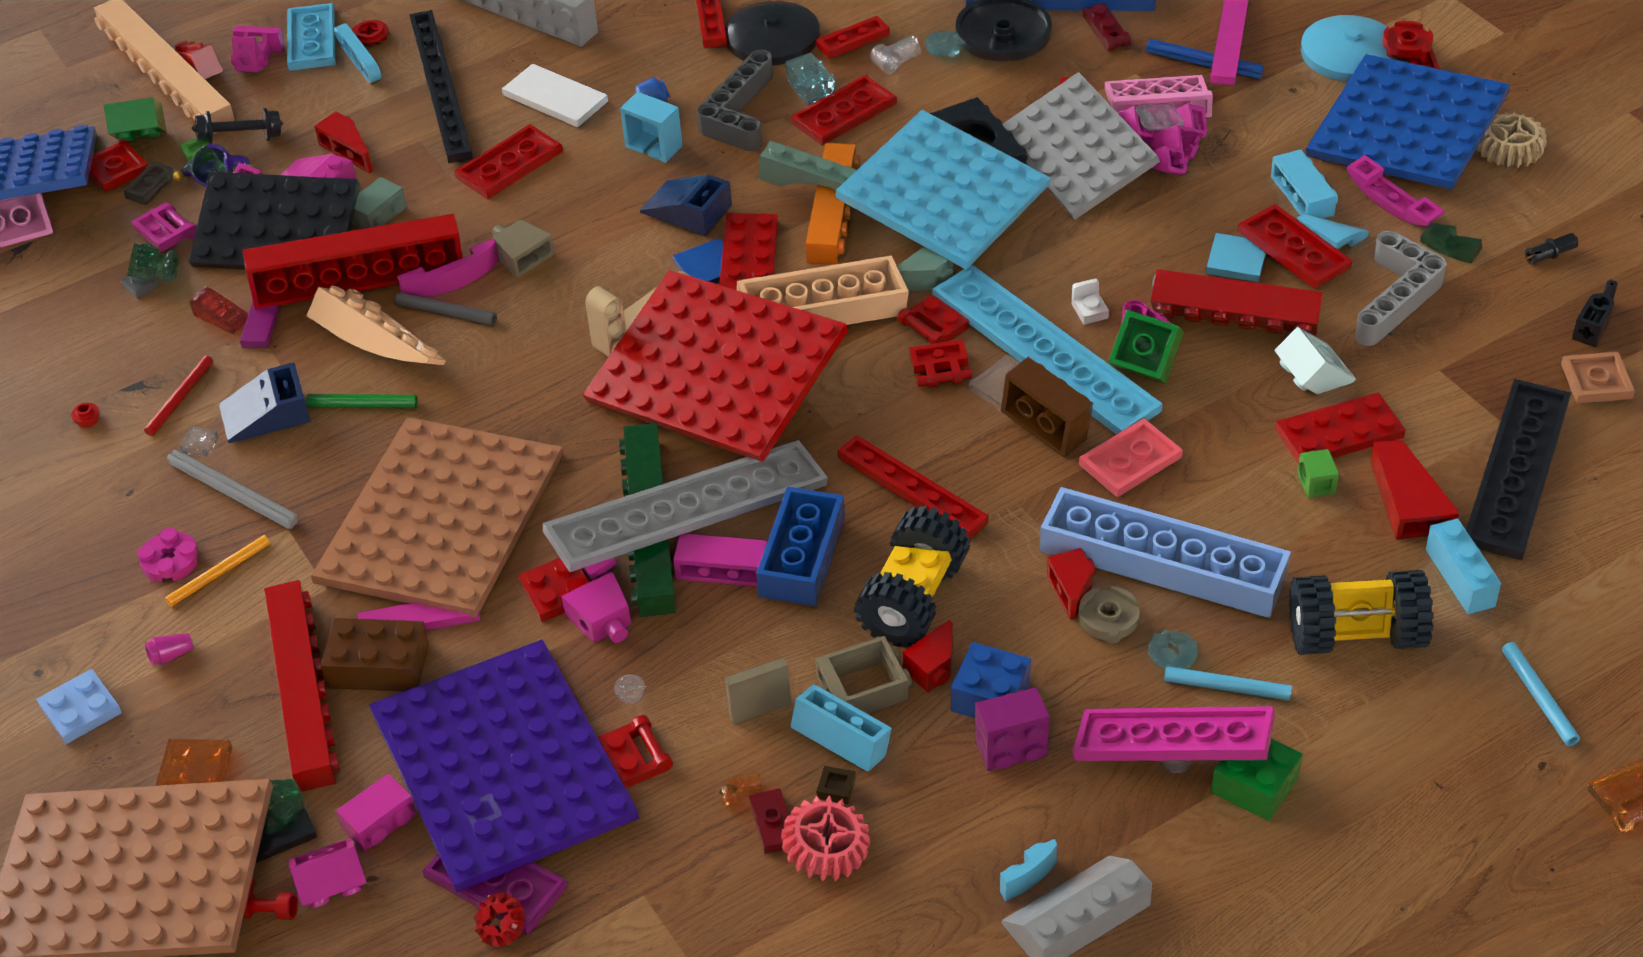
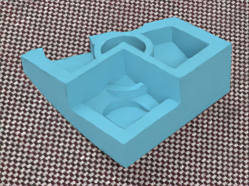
[1296,214,1369,249]

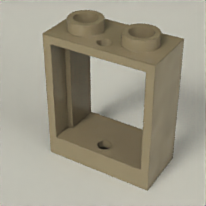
[815,636,912,714]

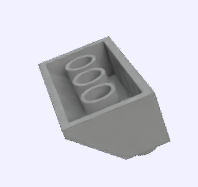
[1002,856,1152,957]

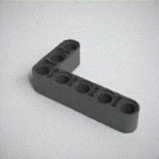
[697,50,773,151]

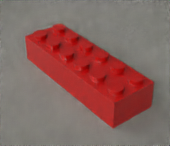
[1151,269,1323,335]

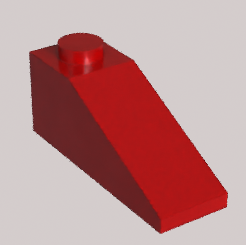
[314,111,373,173]

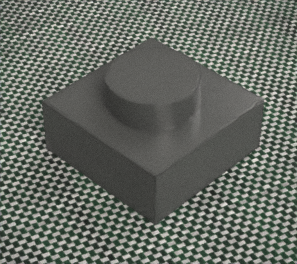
[120,267,159,299]

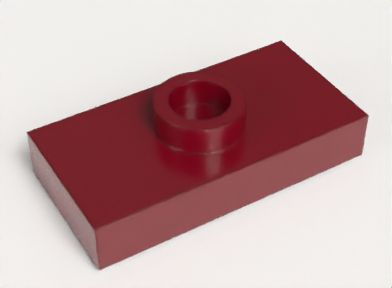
[749,788,789,854]

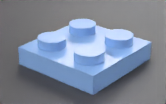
[36,669,122,744]

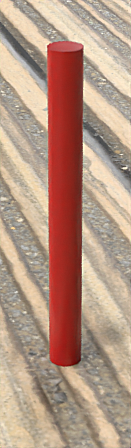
[144,356,213,436]

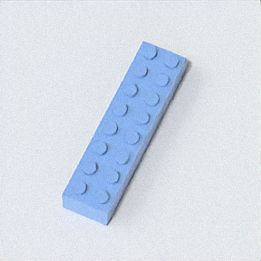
[1040,487,1291,618]

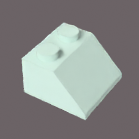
[1274,327,1356,394]

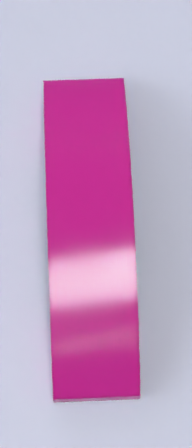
[1347,155,1445,226]
[397,239,499,297]

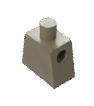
[492,220,555,278]

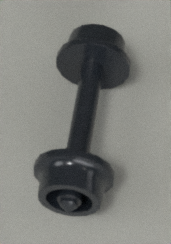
[191,108,284,144]

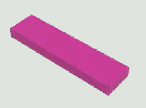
[357,603,481,630]

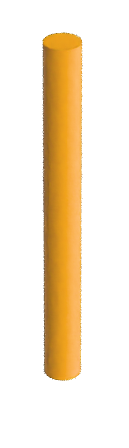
[165,535,270,607]

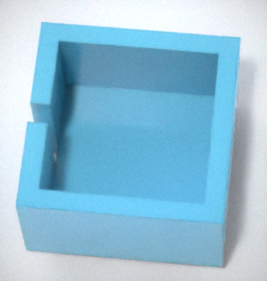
[620,92,683,163]

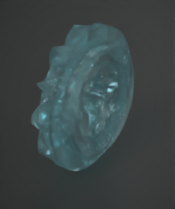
[925,31,962,58]
[1148,628,1198,669]

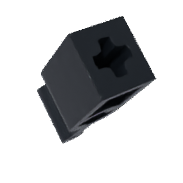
[1572,279,1618,347]

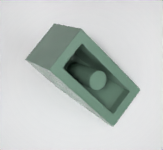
[897,247,953,291]

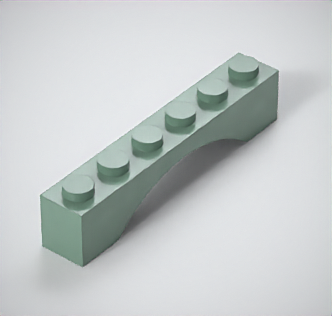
[758,140,857,190]

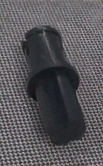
[1524,233,1579,265]

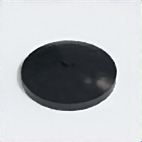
[955,0,1052,61]
[725,1,820,66]

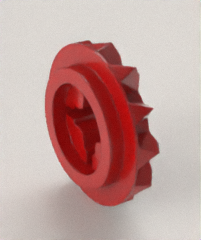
[352,20,389,47]
[473,892,525,947]

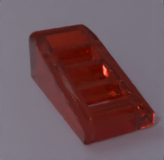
[190,287,248,334]

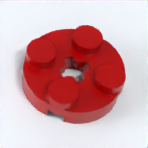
[1382,21,1433,60]

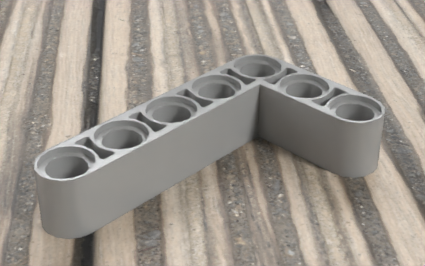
[1355,230,1447,346]

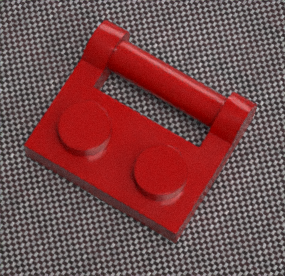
[897,294,969,344]
[597,715,673,788]

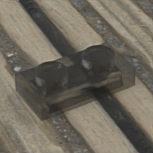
[123,161,175,205]

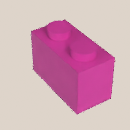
[336,774,416,852]

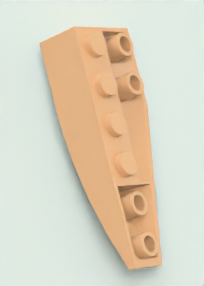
[306,286,446,366]

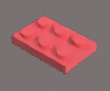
[1079,418,1183,498]

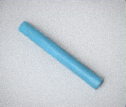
[1502,642,1580,746]
[1164,666,1292,701]

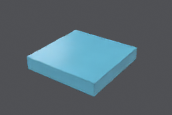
[1206,233,1266,283]

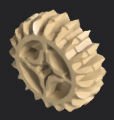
[1476,111,1547,169]

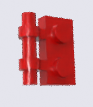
[909,339,972,388]

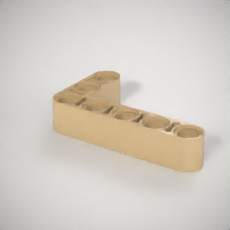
[585,271,690,357]

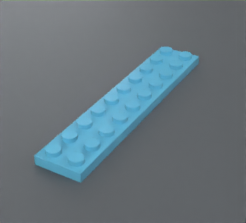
[932,265,1163,435]

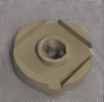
[1079,586,1140,644]

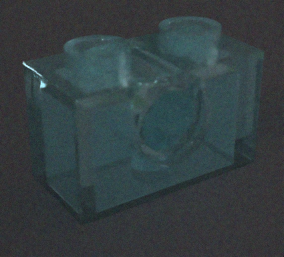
[785,53,836,106]

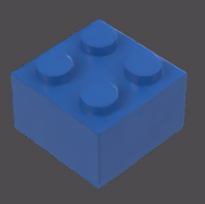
[951,642,1031,718]

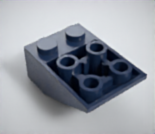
[640,174,732,236]
[219,362,311,444]

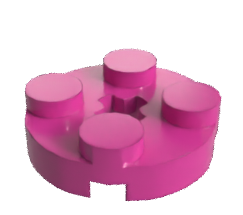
[137,528,199,582]

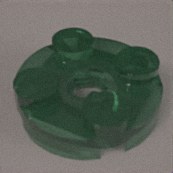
[262,779,305,834]

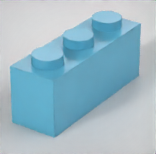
[1271,149,1338,219]
[1425,518,1501,614]
[790,684,892,772]

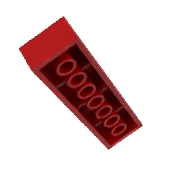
[243,213,463,309]

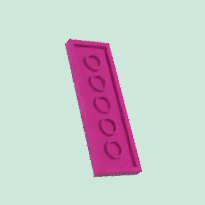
[1072,706,1275,761]

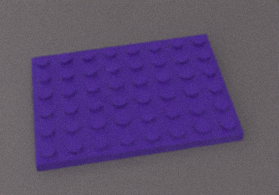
[369,639,639,893]

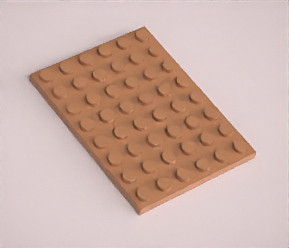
[311,417,563,618]
[0,779,273,957]

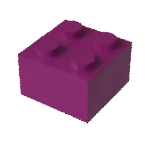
[975,687,1049,771]

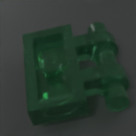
[127,243,179,283]

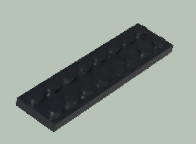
[1466,379,1571,560]

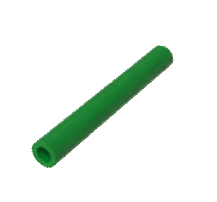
[306,394,418,408]

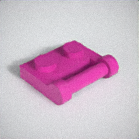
[131,202,197,252]

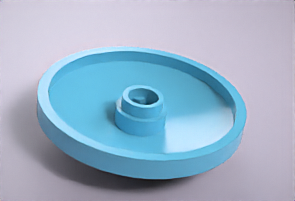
[1301,15,1399,82]

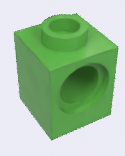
[1297,449,1339,498]

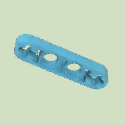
[334,23,382,83]

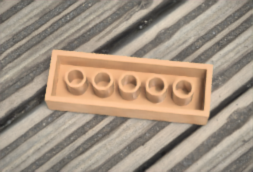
[737,255,909,325]

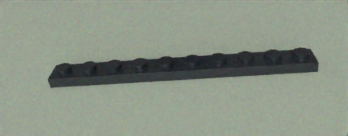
[409,10,473,164]

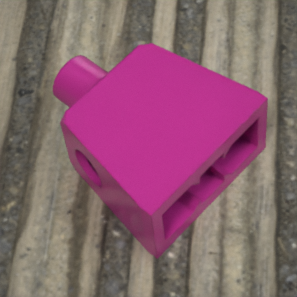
[562,572,631,643]

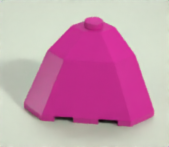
[1118,104,1208,175]

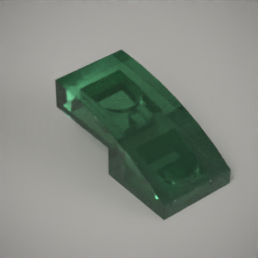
[1420,223,1483,263]

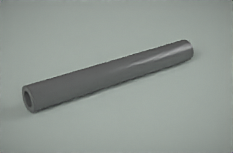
[395,292,497,326]

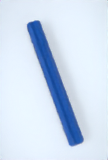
[1146,39,1264,79]

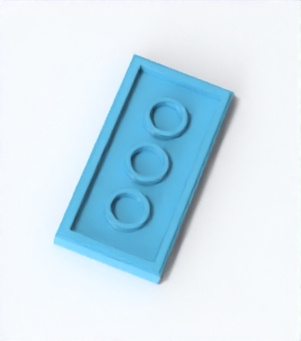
[287,3,336,71]

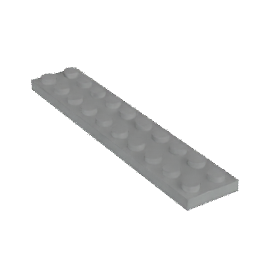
[543,440,828,572]

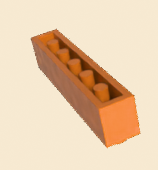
[806,143,860,265]

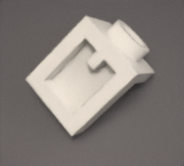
[1071,278,1109,325]

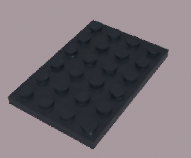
[189,172,360,270]

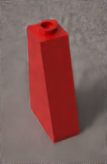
[1370,440,1459,539]

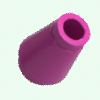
[145,633,193,666]

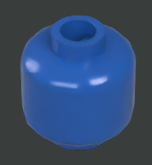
[635,77,671,103]

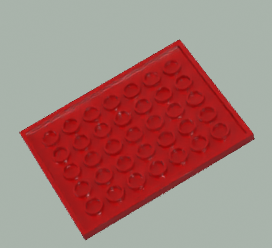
[582,270,849,462]

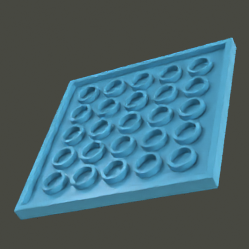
[835,110,1050,270]

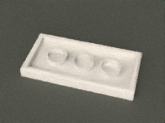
[502,64,608,127]

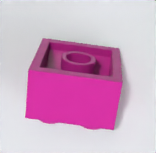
[288,838,367,908]

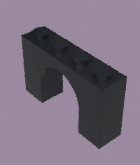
[930,97,1028,164]

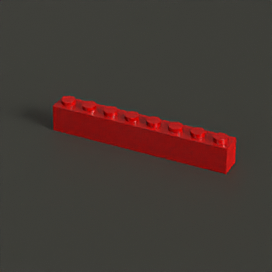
[264,580,339,793]

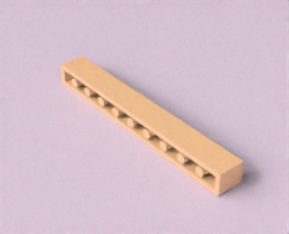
[94,0,235,134]

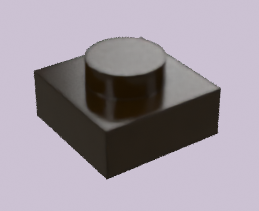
[816,766,856,805]

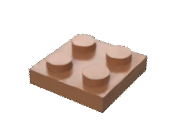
[1561,352,1635,403]

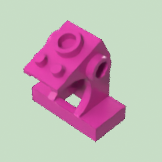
[231,26,285,72]

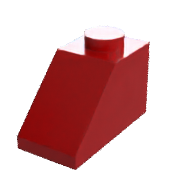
[1047,548,1096,620]
[903,620,953,693]

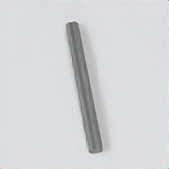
[167,449,298,529]

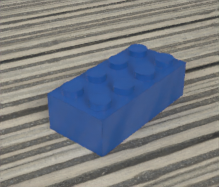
[756,487,845,606]

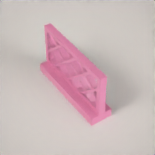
[1104,75,1213,117]

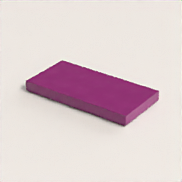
[422,854,568,935]

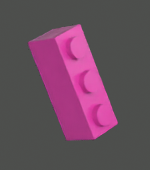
[673,534,768,586]

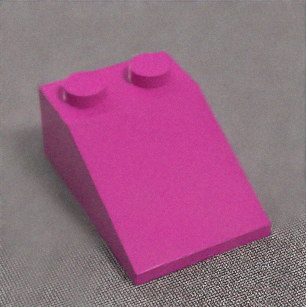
[281,154,356,179]

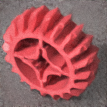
[781,796,871,882]

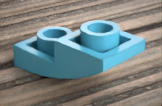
[1000,839,1057,901]

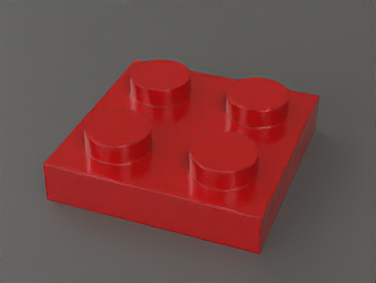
[89,140,150,192]
[518,558,589,622]

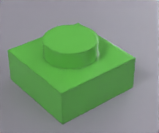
[179,138,213,165]

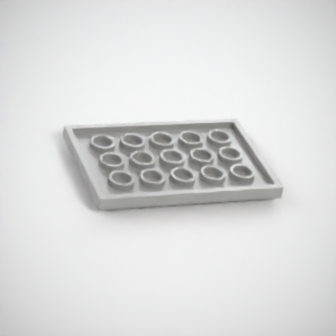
[1003,72,1160,220]

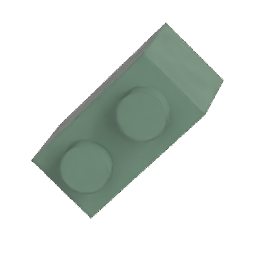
[352,177,407,229]

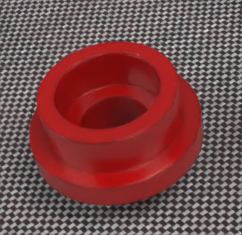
[71,403,100,428]

